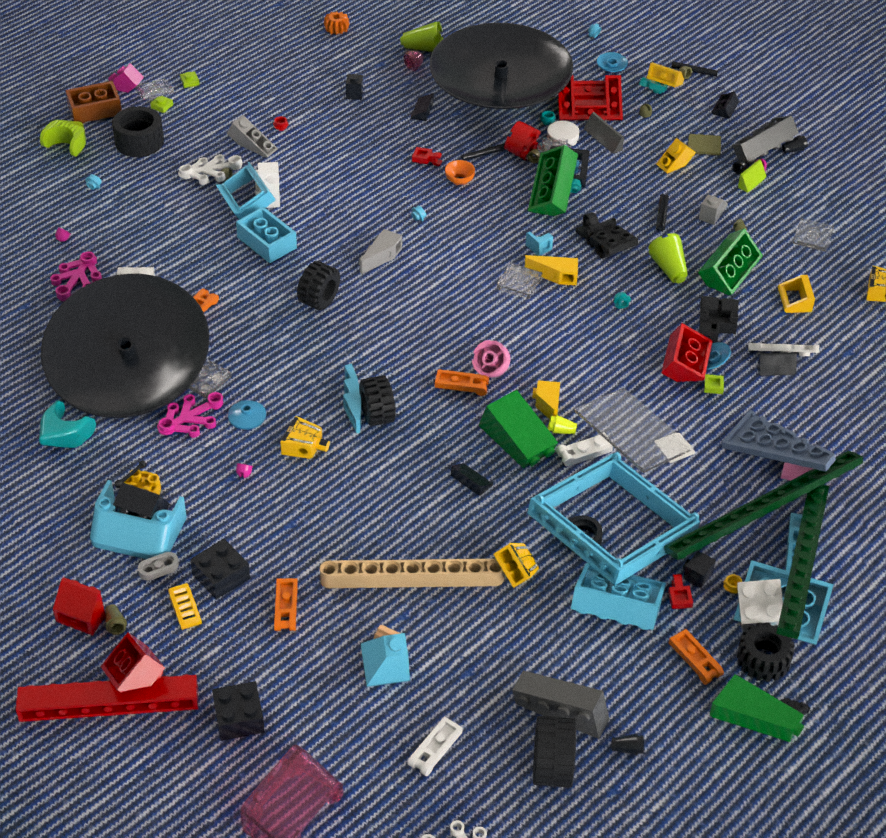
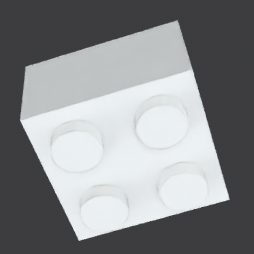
[737,579,783,629]

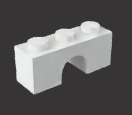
[255,162,280,208]

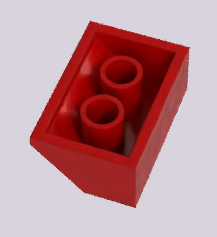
[661,323,713,382]
[100,632,165,692]

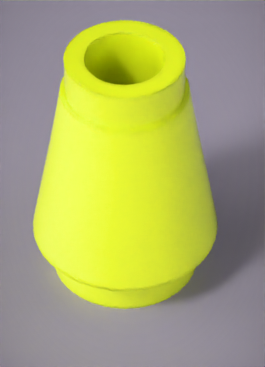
[548,415,577,434]

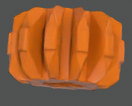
[324,11,350,35]

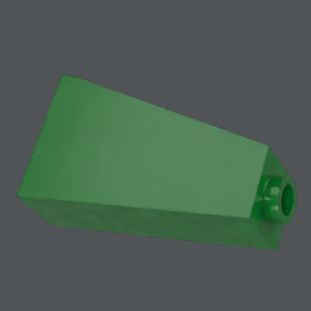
[710,674,804,742]

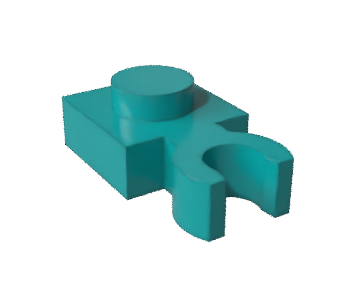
[639,77,668,94]

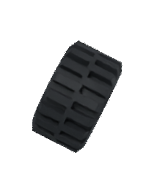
[297,261,340,311]
[359,375,396,426]
[737,622,795,682]

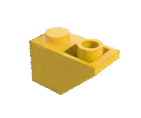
[656,138,696,174]

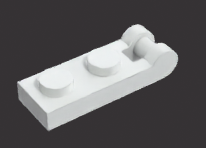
[556,434,613,466]
[407,716,463,776]

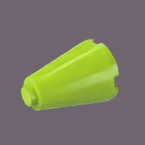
[400,22,443,52]
[648,233,688,283]

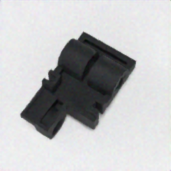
[575,212,638,259]
[699,296,739,343]

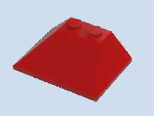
[558,75,623,120]

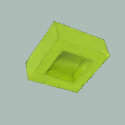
[180,71,200,88]
[150,95,173,113]
[704,374,724,394]

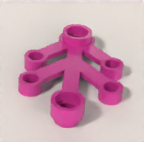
[50,251,102,301]
[157,392,223,438]

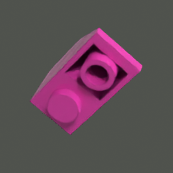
[108,63,143,93]

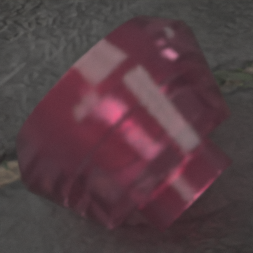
[403,50,423,71]

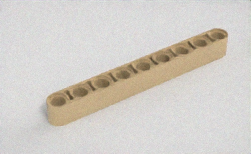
[320,559,505,588]

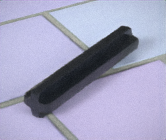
[656,194,669,231]

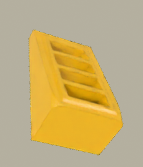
[168,583,202,630]

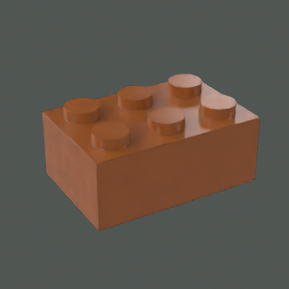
[65,81,122,123]

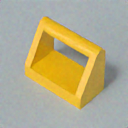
[647,62,684,87]
[778,275,815,313]

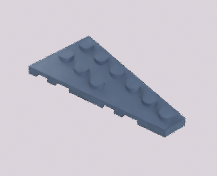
[721,410,836,471]

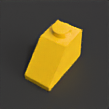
[532,380,560,419]

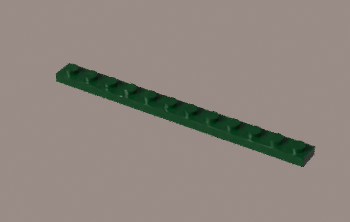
[664,451,863,560]
[776,485,829,639]

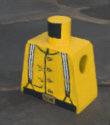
[866,265,886,302]
[280,416,330,459]
[493,543,539,588]

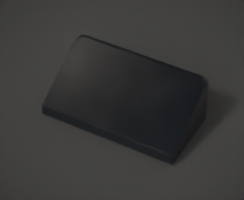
[711,92,739,118]
[411,93,434,121]
[757,352,797,376]
[451,463,493,496]

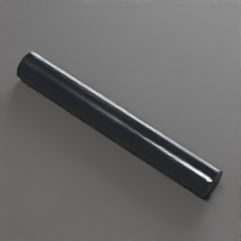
[671,61,718,77]
[461,143,506,161]

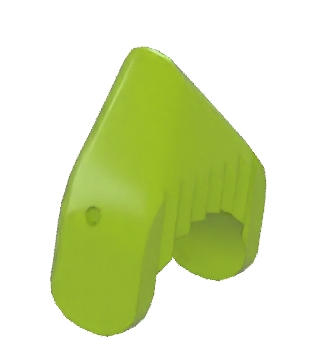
[40,120,86,157]

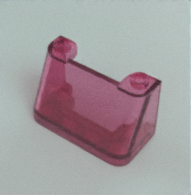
[241,745,344,838]

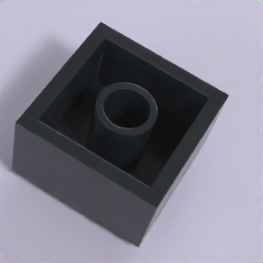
[113,482,170,520]
[190,539,250,600]
[212,681,265,741]

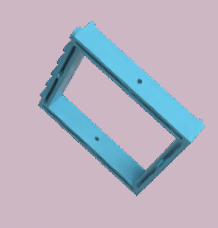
[527,452,701,585]

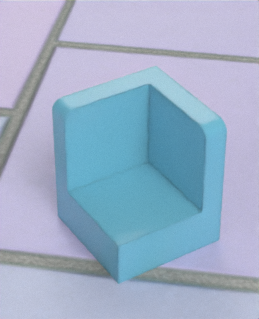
[526,231,553,256]

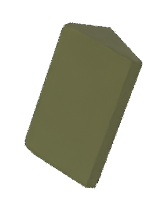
[688,134,721,155]

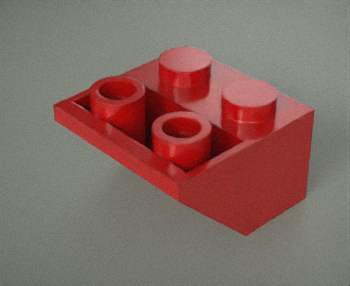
[53,577,105,635]

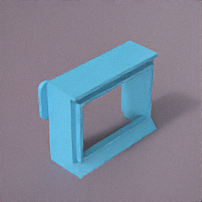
[216,162,276,220]

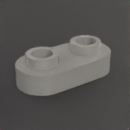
[138,552,179,581]

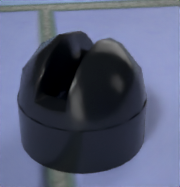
[732,160,747,174]

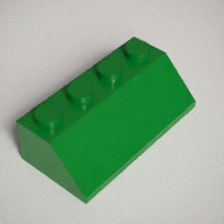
[528,145,578,216]
[698,228,763,296]

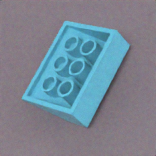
[733,560,834,645]
[571,563,666,630]

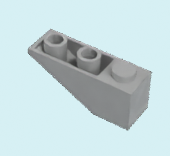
[227,115,278,158]
[358,229,402,274]

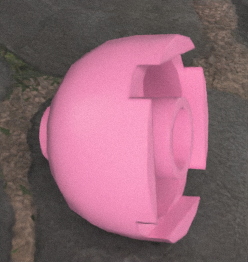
[472,340,510,378]

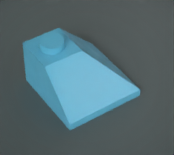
[361,633,410,687]

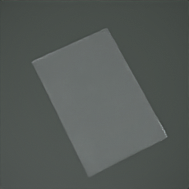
[574,388,694,473]

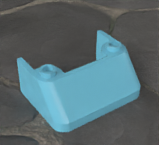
[90,480,187,559]

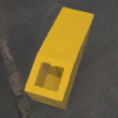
[524,255,578,285]

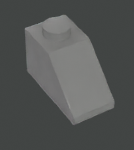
[699,194,728,225]

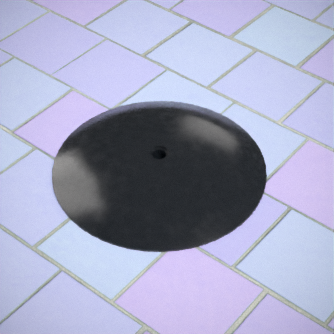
[430,23,573,109]
[41,274,209,418]

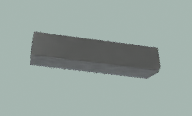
[584,112,624,154]

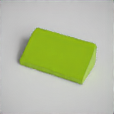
[738,159,766,192]

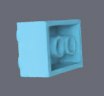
[236,207,297,263]

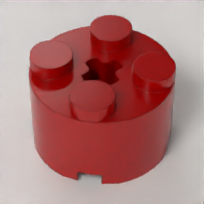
[505,121,541,160]

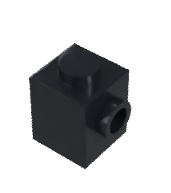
[346,74,363,100]
[683,551,716,588]

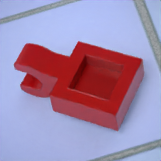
[412,147,442,166]
[668,574,693,609]

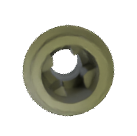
[105,604,127,635]

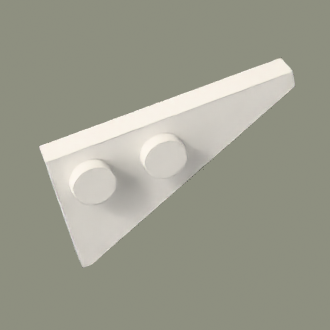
[748,343,819,356]

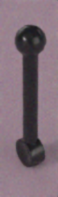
[115,460,147,488]

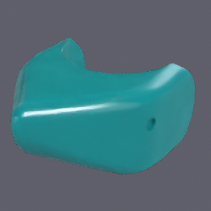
[39,400,96,448]

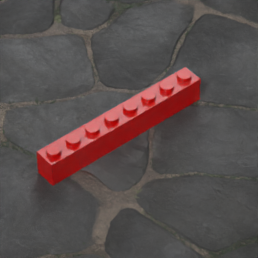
[16,674,198,722]

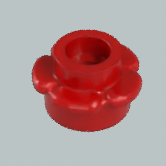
[273,116,289,131]

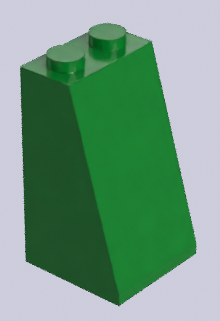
[479,390,558,469]

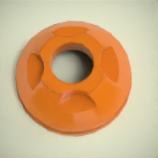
[445,160,475,185]

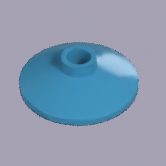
[597,52,628,72]
[707,342,731,370]
[228,400,266,430]

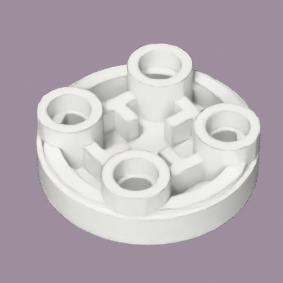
[547,121,580,146]

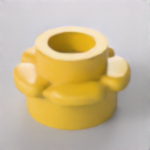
[723,574,742,594]

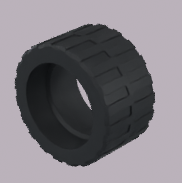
[112,106,164,157]
[533,715,576,788]

